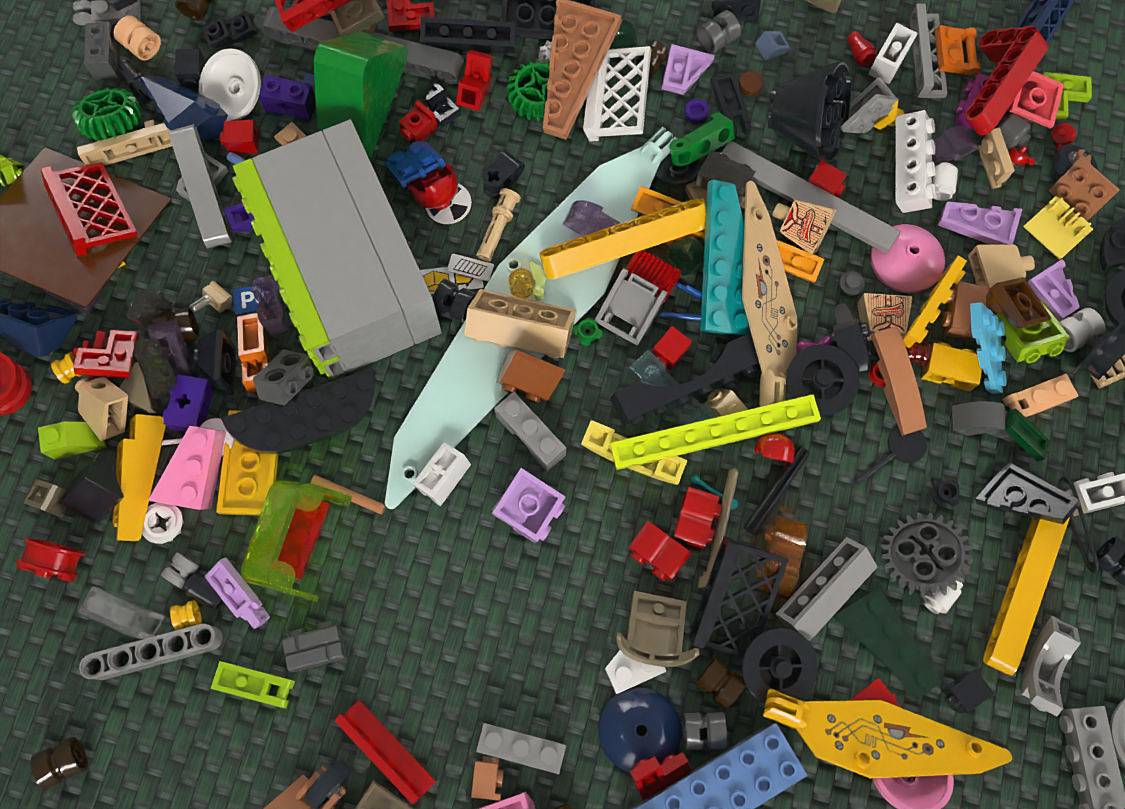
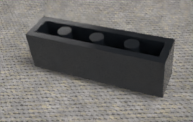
[420,17,516,54]

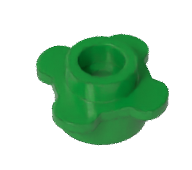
[573,317,603,346]

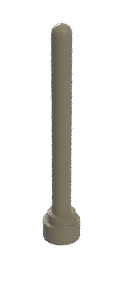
[697,468,739,590]

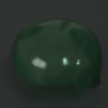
[609,19,638,59]
[665,236,704,276]

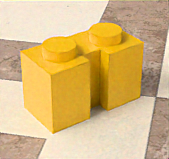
[921,343,982,392]

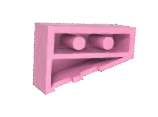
[148,426,226,510]

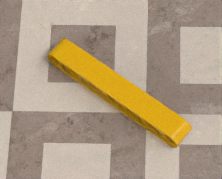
[539,199,706,279]
[983,517,1070,676]

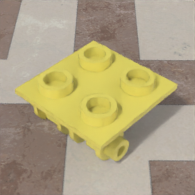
[1023,196,1093,260]

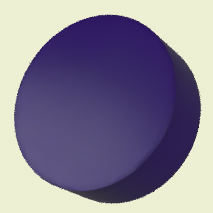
[685,99,709,125]

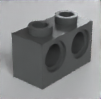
[84,22,120,80]
[253,349,314,405]

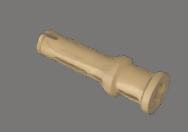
[476,188,521,262]

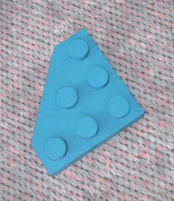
[970,303,1006,394]

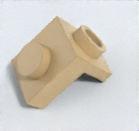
[703,388,748,417]

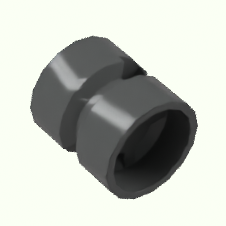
[697,10,741,54]
[682,712,727,750]

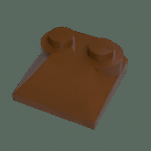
[986,277,1052,329]

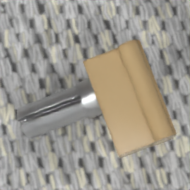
[189,281,232,313]

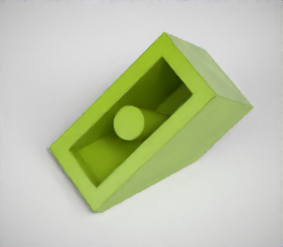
[38,421,106,460]

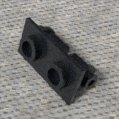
[712,0,761,21]

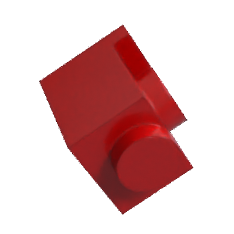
[399,101,438,142]

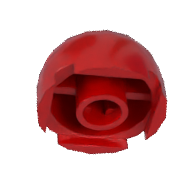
[407,164,458,210]

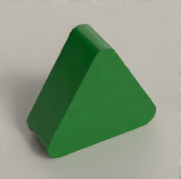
[314,31,408,160]

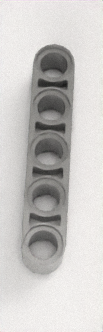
[169,124,232,249]
[79,624,223,680]

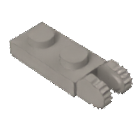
[73,0,141,26]

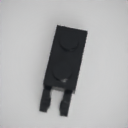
[710,73,751,137]

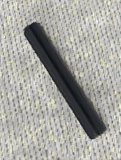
[744,446,810,535]

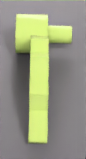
[529,261,547,300]

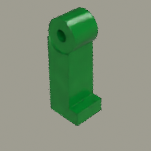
[669,112,735,166]

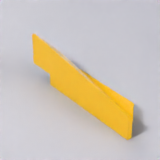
[113,414,166,541]

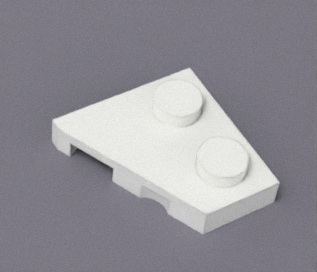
[605,650,667,694]

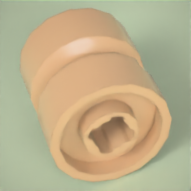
[114,15,161,60]

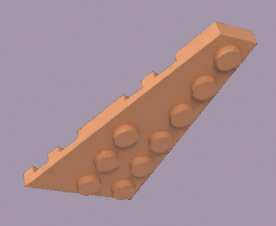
[543,0,622,140]

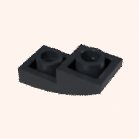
[202,11,258,48]

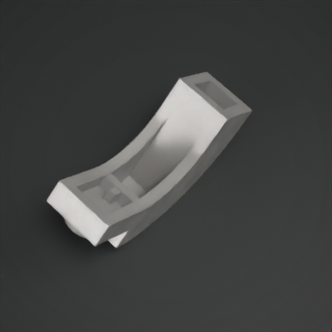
[1022,616,1081,716]

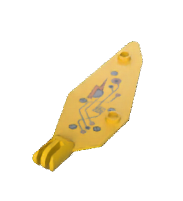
[763,689,1012,778]

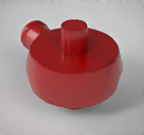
[1052,123,1076,153]
[1008,145,1035,167]

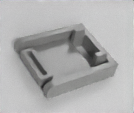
[594,268,668,346]

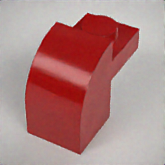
[456,50,493,111]

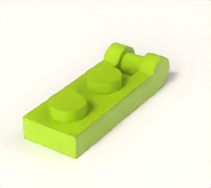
[210,661,295,709]

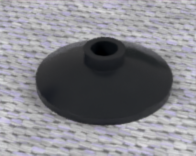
[656,157,704,184]

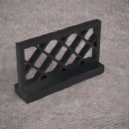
[689,536,789,658]

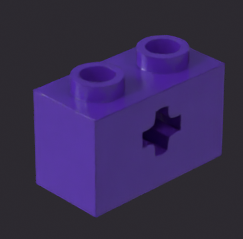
[258,75,316,120]
[163,374,215,433]

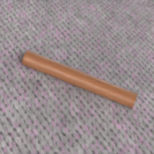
[311,475,386,515]

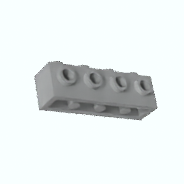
[776,537,877,642]
[1059,706,1125,809]

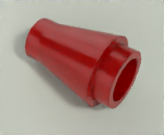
[847,32,878,67]

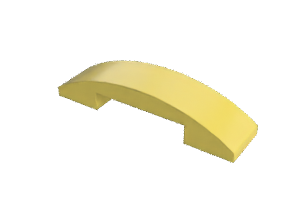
[581,420,687,485]

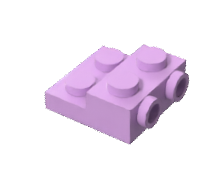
[491,468,565,543]

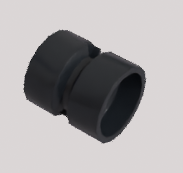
[432,279,476,323]
[1093,536,1125,587]

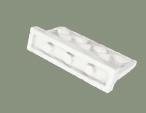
[583,46,651,141]

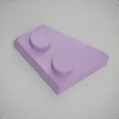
[661,44,715,95]
[1027,259,1080,322]

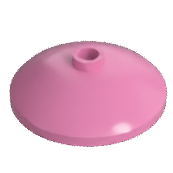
[870,224,945,294]
[872,775,954,809]

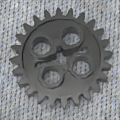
[881,513,973,598]

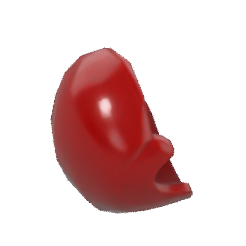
[755,432,795,463]

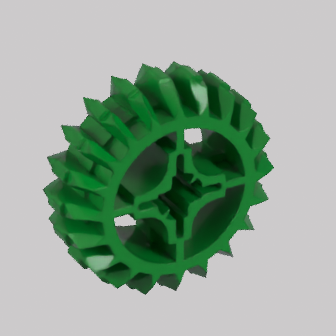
[507,59,550,122]
[72,87,142,141]

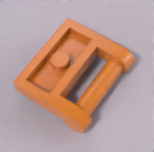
[935,25,981,76]

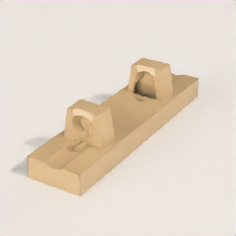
[77,120,172,166]

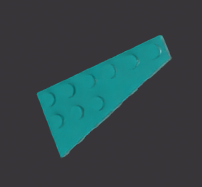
[700,180,752,337]

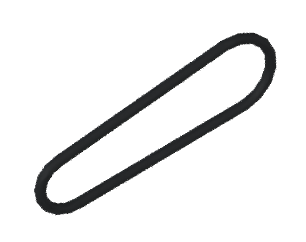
[1058,476,1099,573]

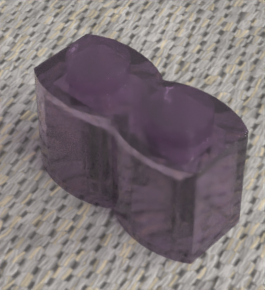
[253,275,290,336]

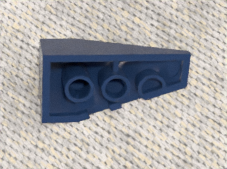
[140,76,228,140]
[0,297,77,357]

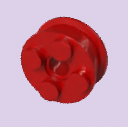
[15,537,86,582]

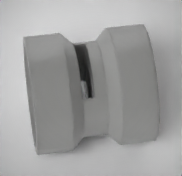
[160,552,200,589]

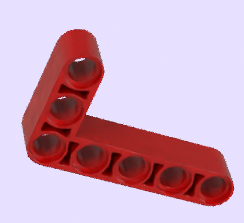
[965,26,1048,135]

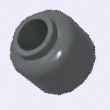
[994,113,1031,149]

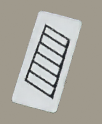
[447,254,494,281]

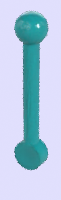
[690,474,738,510]

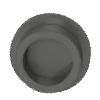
[839,271,865,296]

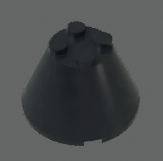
[768,62,851,163]

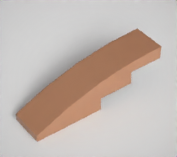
[871,326,927,436]

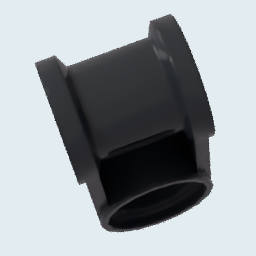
[483,150,525,198]

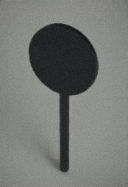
[856,427,927,484]

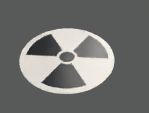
[425,184,471,224]

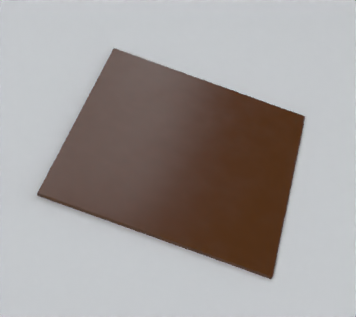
[0,147,171,308]

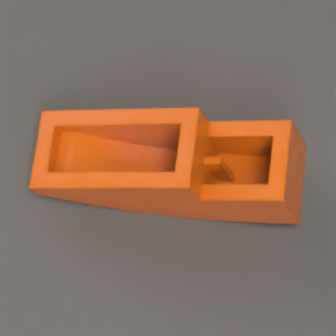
[237,312,271,394]

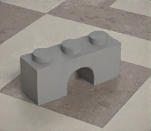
[494,392,566,472]
[476,723,566,774]

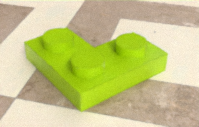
[1043,72,1092,121]

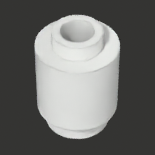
[932,162,958,201]
[923,581,963,614]

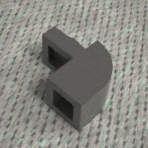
[952,401,1010,438]

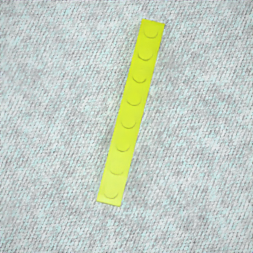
[610,395,821,470]

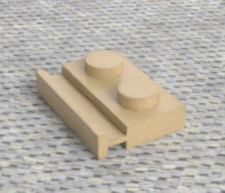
[978,128,1015,189]

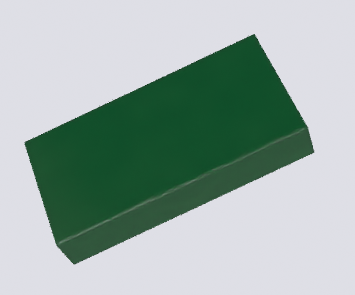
[1004,408,1049,462]

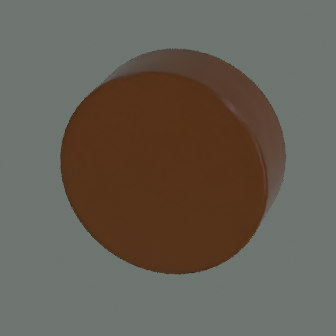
[739,71,763,96]

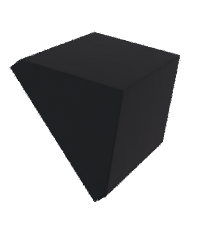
[61,451,124,523]

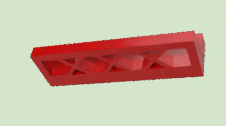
[334,700,436,804]

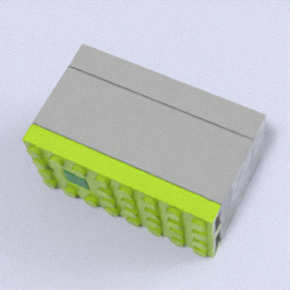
[232,119,442,381]

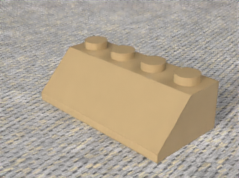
[464,289,577,358]

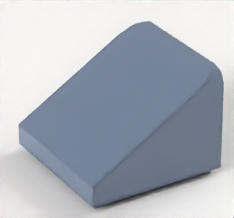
[756,31,791,60]

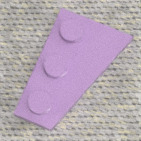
[938,201,1022,245]

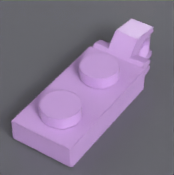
[205,557,270,629]

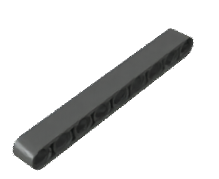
[260,7,464,84]

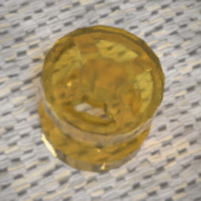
[508,268,534,299]

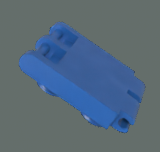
[384,141,446,189]

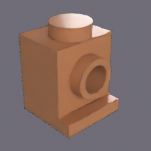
[471,756,504,800]

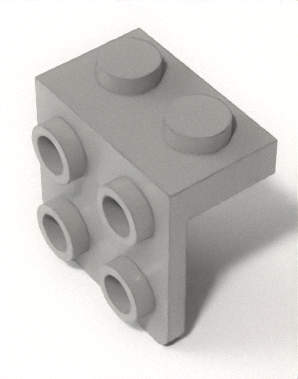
[840,78,898,133]

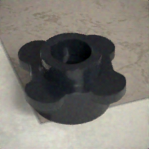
[933,479,960,506]

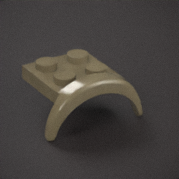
[616,591,699,667]

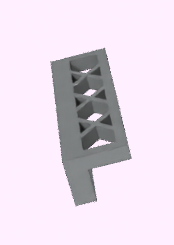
[909,4,947,98]

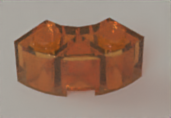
[756,516,808,597]

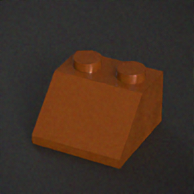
[496,350,565,404]

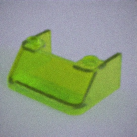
[241,480,352,603]

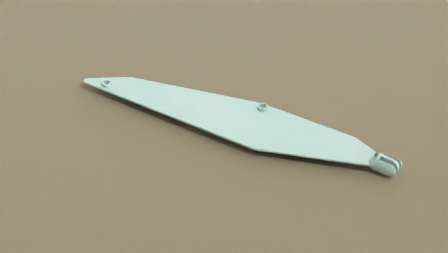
[385,126,678,509]

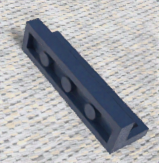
[1015,0,1075,44]

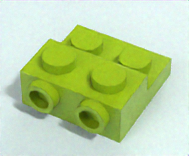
[996,301,1069,363]

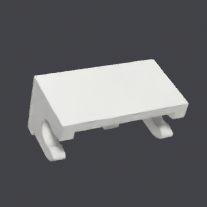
[413,442,471,506]

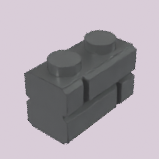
[282,621,347,673]

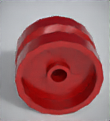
[0,352,33,416]

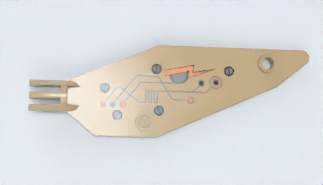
[742,181,798,407]

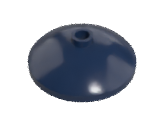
[598,688,681,773]

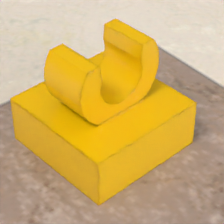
[874,99,904,130]

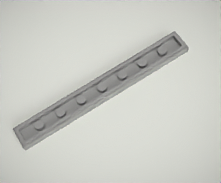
[717,141,901,254]

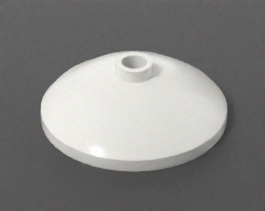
[199,49,261,121]

